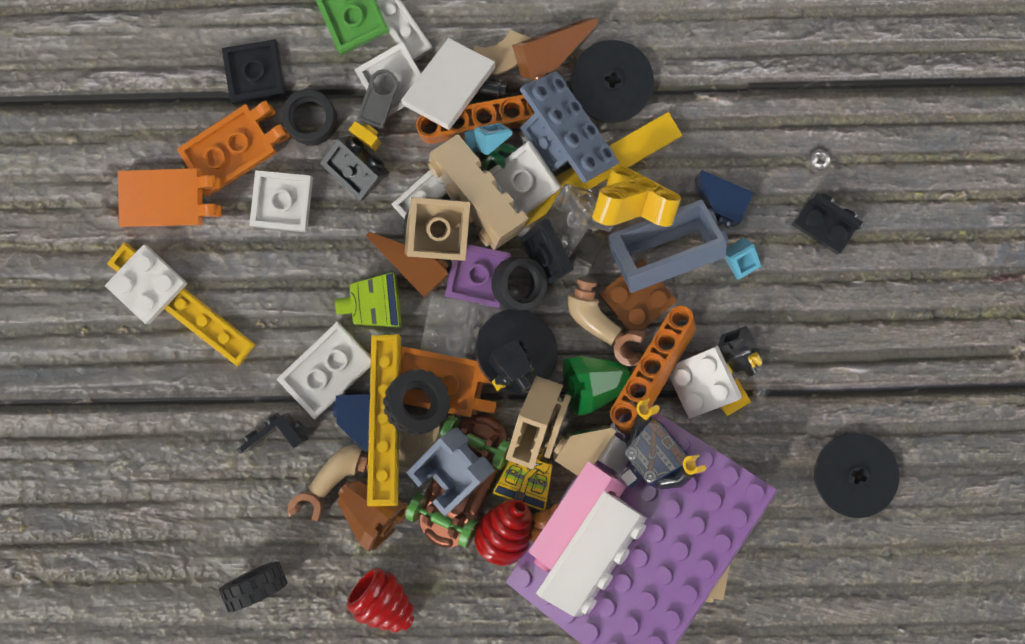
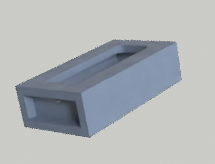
[608,199,729,293]

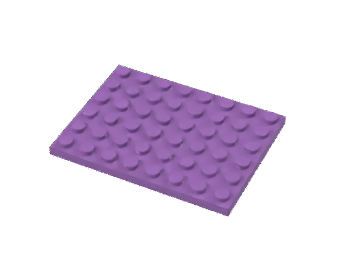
[506,413,778,644]

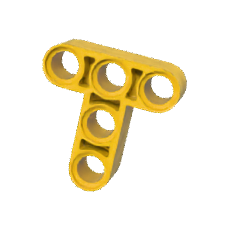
[592,165,681,227]

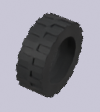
[383,369,450,436]
[219,561,288,612]

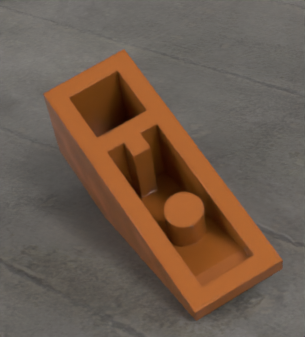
[512,18,598,81]
[365,232,449,299]

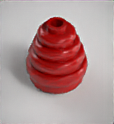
[474,499,532,566]
[346,567,415,633]

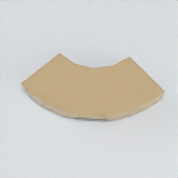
[473,30,531,77]

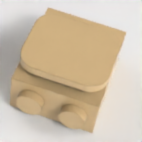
[506,376,571,469]

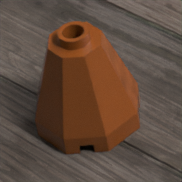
[337,480,409,551]

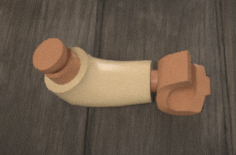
[568,277,646,366]
[288,444,368,521]

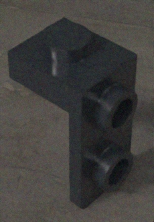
[237,413,309,453]

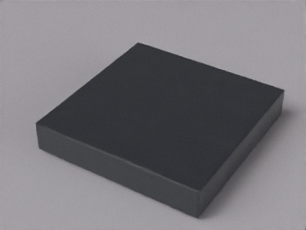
[222,39,287,104]
[520,218,575,287]

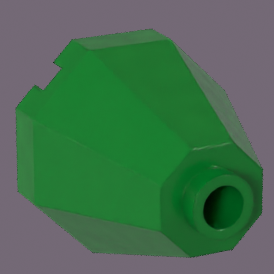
[562,356,633,415]

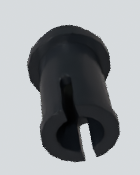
[475,79,508,100]

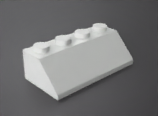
[536,491,647,617]

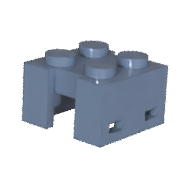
[406,427,495,516]

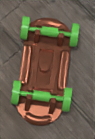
[405,414,511,548]

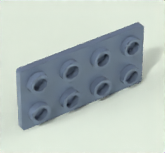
[520,72,619,183]

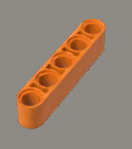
[416,95,535,144]
[610,306,696,434]

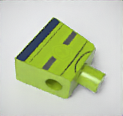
[335,273,402,328]

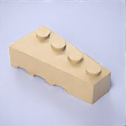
[428,134,529,250]

